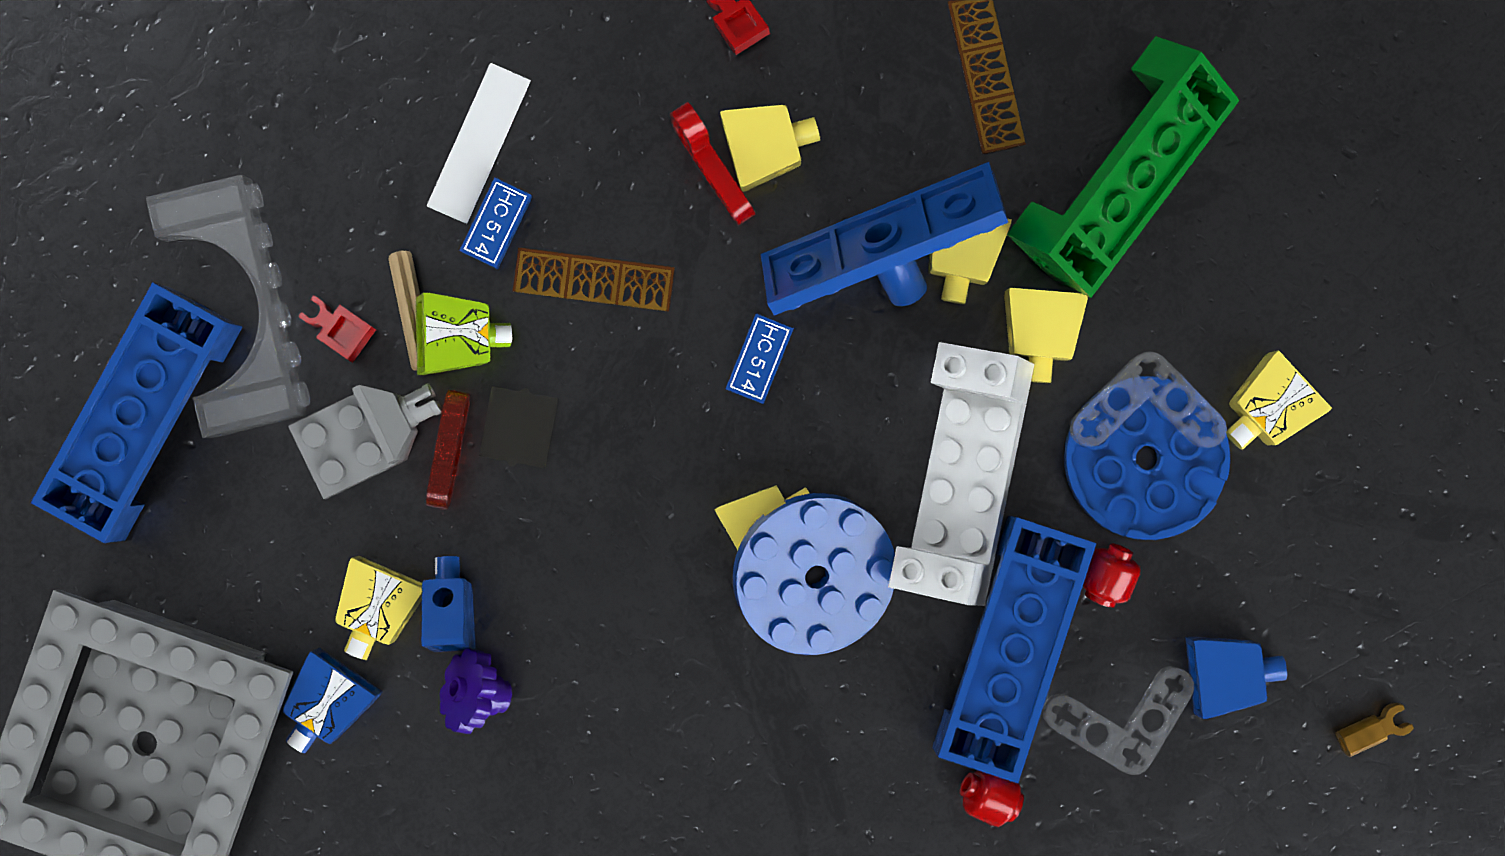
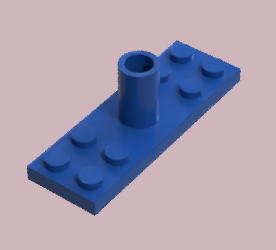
[761,162,1008,316]

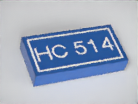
[459,177,533,269]
[726,314,794,404]

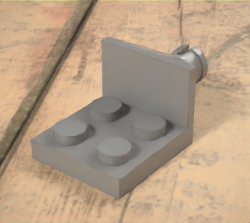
[288,383,443,499]

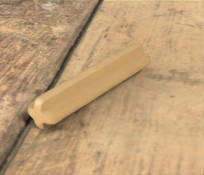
[388,251,420,370]

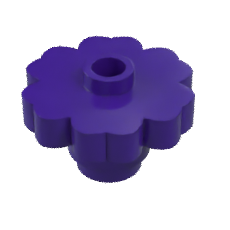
[440,648,512,734]

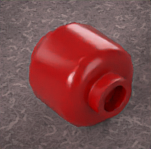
[1083,543,1141,608]
[960,770,1024,827]

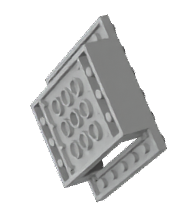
[0,589,293,856]

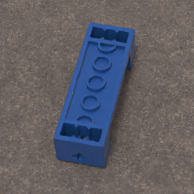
[31,282,243,543]
[932,516,1097,783]

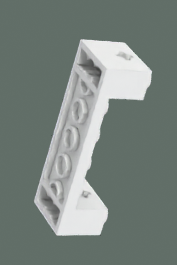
[888,342,1034,606]

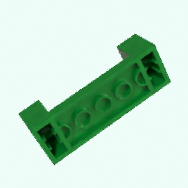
[1007,36,1240,298]

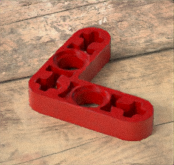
[670,102,755,225]

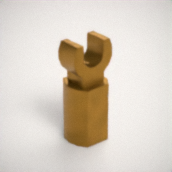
[1336,703,1414,757]

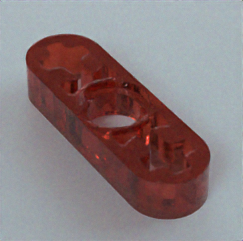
[426,390,470,510]

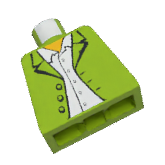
[416,293,512,375]

